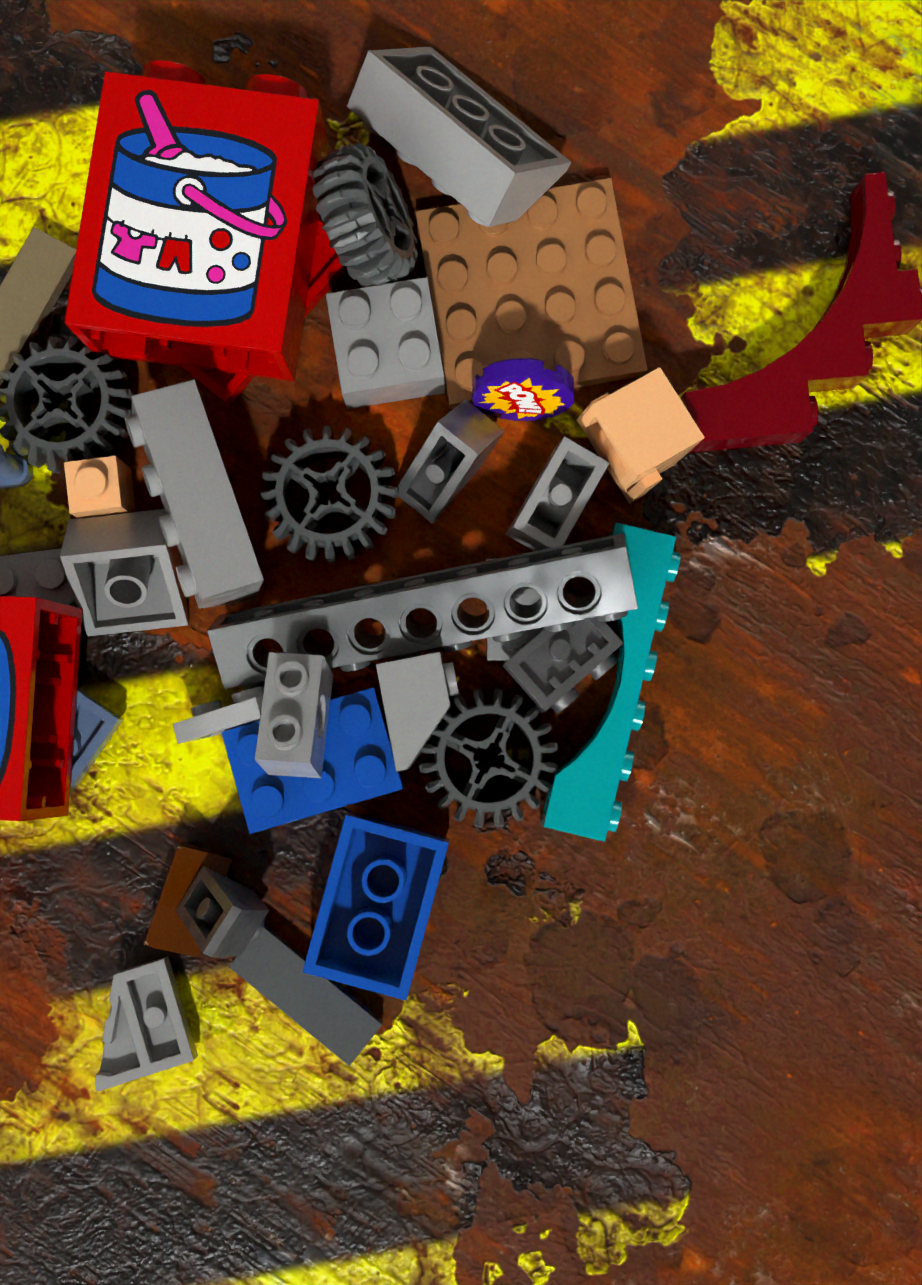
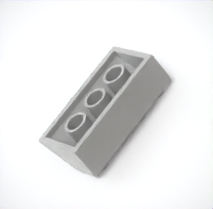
[347,47,571,227]
[125,380,264,609]

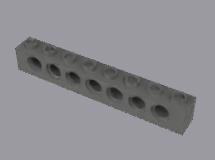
[207,533,638,690]

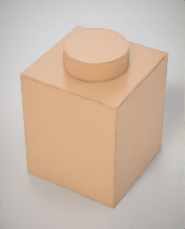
[64,456,136,518]

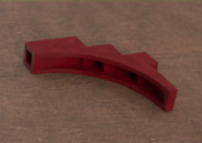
[681,172,922,453]

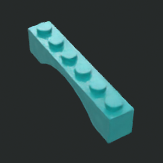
[540,522,681,842]

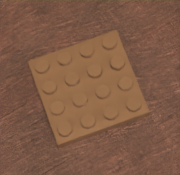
[415,178,648,409]

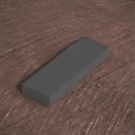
[229,924,383,1066]

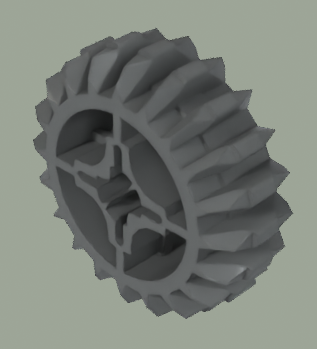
[313,143,418,287]
[0,336,134,474]
[260,425,399,564]
[419,688,558,828]

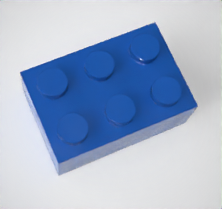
[221,687,405,834]
[302,811,449,1001]

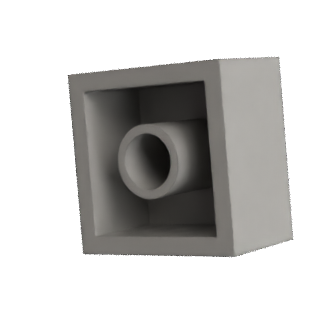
[326,277,445,409]

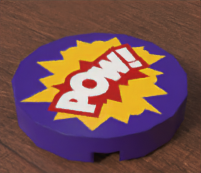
[472,358,574,421]

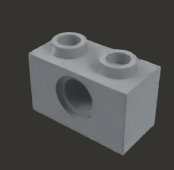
[505,436,609,551]
[255,652,333,778]

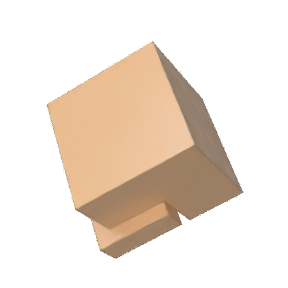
[577,367,705,504]

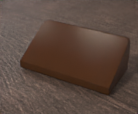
[144,842,234,957]

